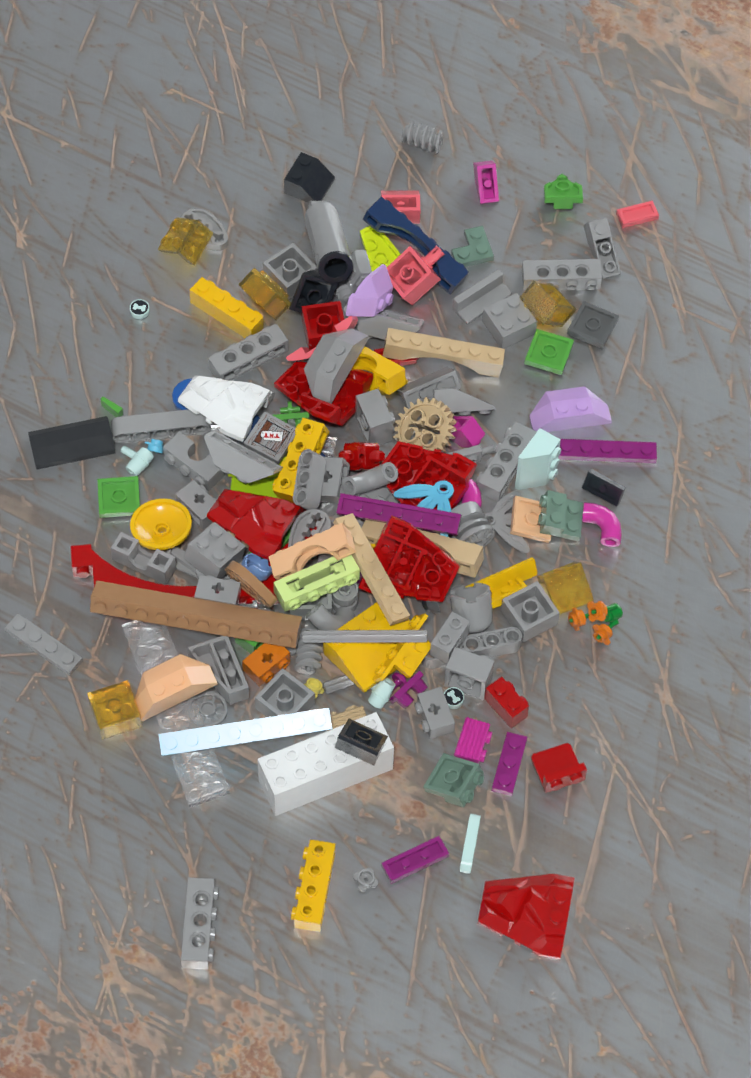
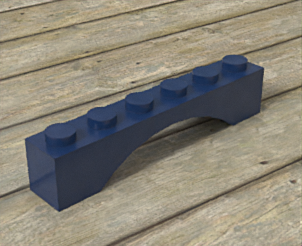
[363,196,469,295]

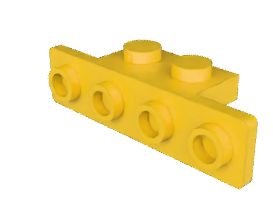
[465,557,538,609]
[373,613,431,682]

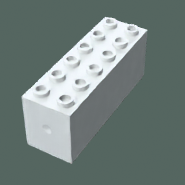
[258,712,394,816]

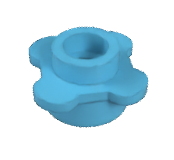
[145,439,164,453]

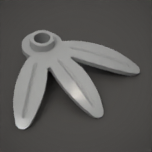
[485,491,530,553]

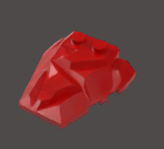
[274,361,373,426]
[381,441,477,510]
[207,489,306,560]
[358,515,460,602]
[478,874,575,960]

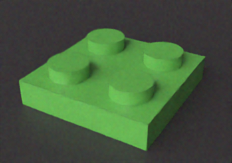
[524,329,574,375]
[97,476,140,518]

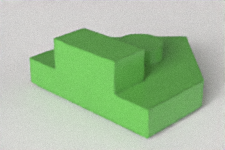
[544,174,583,209]

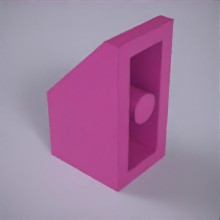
[473,160,499,204]
[439,416,485,448]

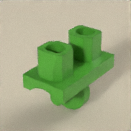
[273,401,309,428]

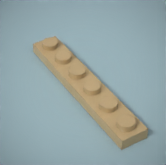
[333,513,410,626]

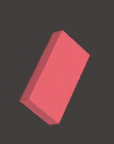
[616,200,659,228]

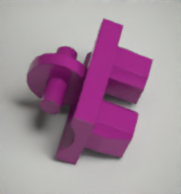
[389,670,428,709]

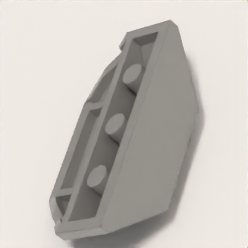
[344,302,424,341]
[304,328,369,403]
[204,430,282,483]

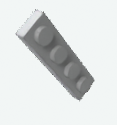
[5,613,83,676]

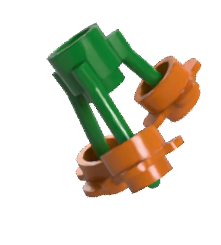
[568,601,623,645]

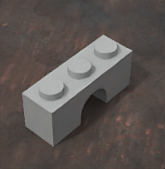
[163,431,225,491]
[111,532,176,585]

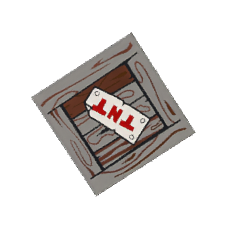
[244,412,296,464]

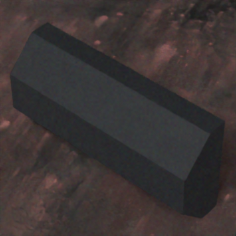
[28,416,115,470]

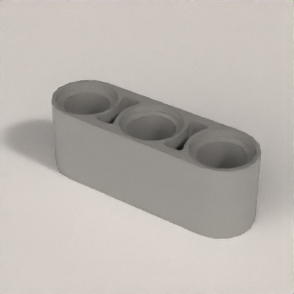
[293,449,326,510]

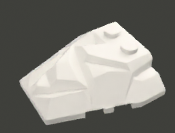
[178,376,275,442]

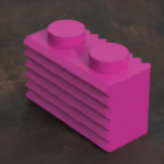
[454,717,493,764]

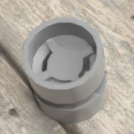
[332,583,358,612]

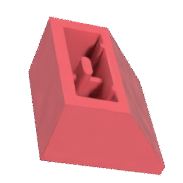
[381,190,420,224]

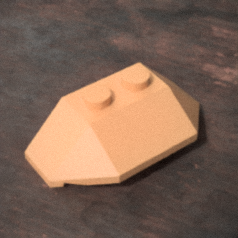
[134,654,218,722]

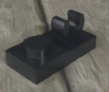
[582,469,626,506]

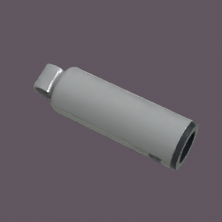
[305,201,353,283]

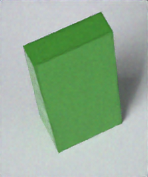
[100,396,124,417]

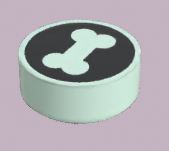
[130,299,150,319]
[444,687,464,709]

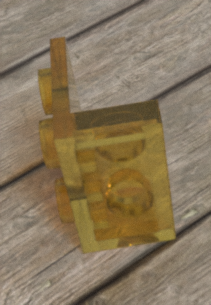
[158,218,213,265]
[537,562,594,614]

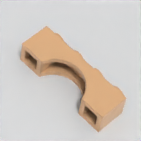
[269,523,356,580]

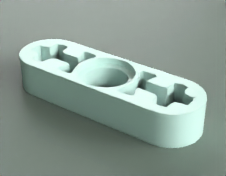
[460,814,481,874]

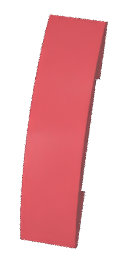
[286,316,358,361]

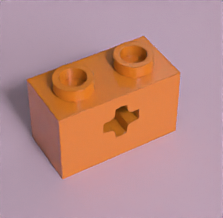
[242,643,290,687]

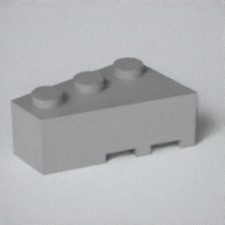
[187,636,249,705]

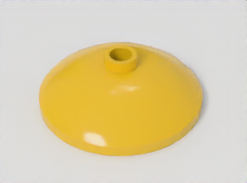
[130,498,192,550]

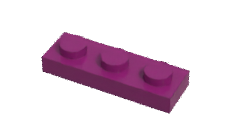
[491,732,528,796]
[381,836,449,884]

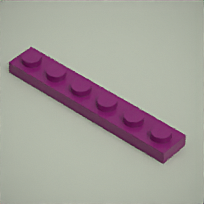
[558,439,657,464]
[336,493,462,536]

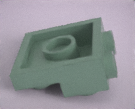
[538,490,583,541]
[423,753,484,808]

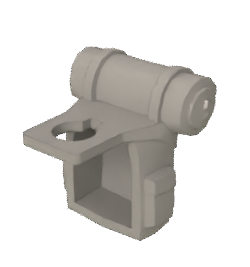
[335,250,372,303]

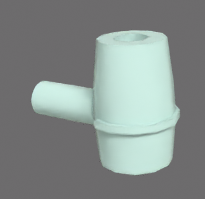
[121,445,154,476]
[368,678,395,709]

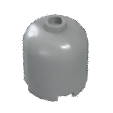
[450,583,493,635]

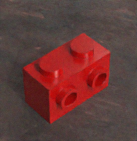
[484,676,529,729]

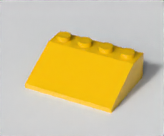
[323,602,410,692]

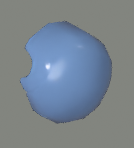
[242,553,272,581]

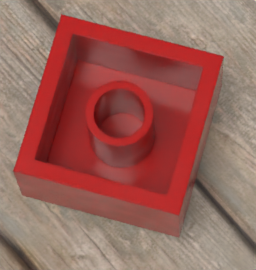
[302,301,345,351]

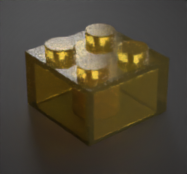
[238,268,291,320]
[519,280,577,327]
[87,680,142,740]

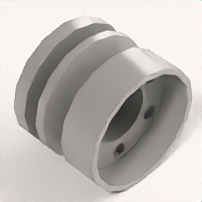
[448,501,495,548]

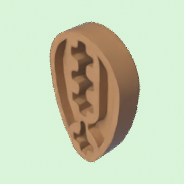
[225,561,277,608]

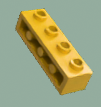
[189,277,264,338]
[272,418,329,502]
[291,839,336,932]

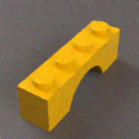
[351,346,406,395]

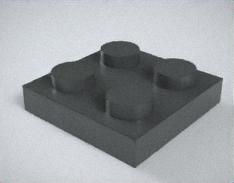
[567,301,619,349]

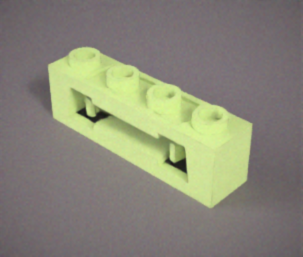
[274,555,360,612]

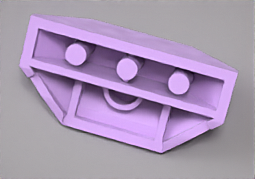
[346,264,394,317]
[529,386,612,432]

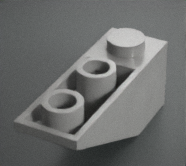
[584,218,621,279]
[433,387,495,415]

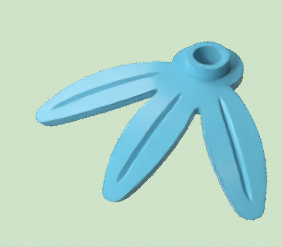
[393,480,454,537]

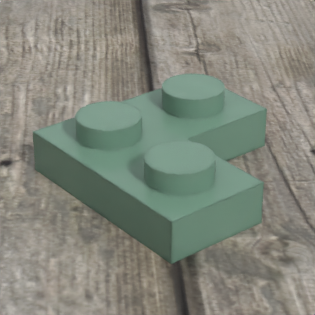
[451,226,494,267]

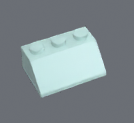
[515,428,561,490]

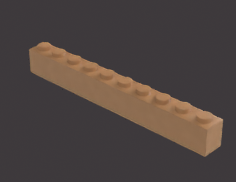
[90,581,302,649]

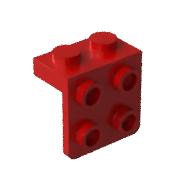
[531,743,587,793]

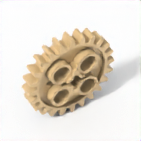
[393,397,457,453]

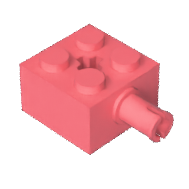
[387,245,445,305]

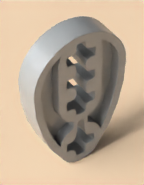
[179,208,228,251]
[288,509,333,561]

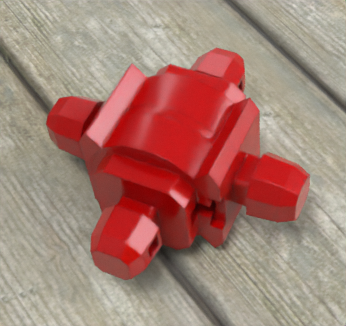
[339,442,385,471]

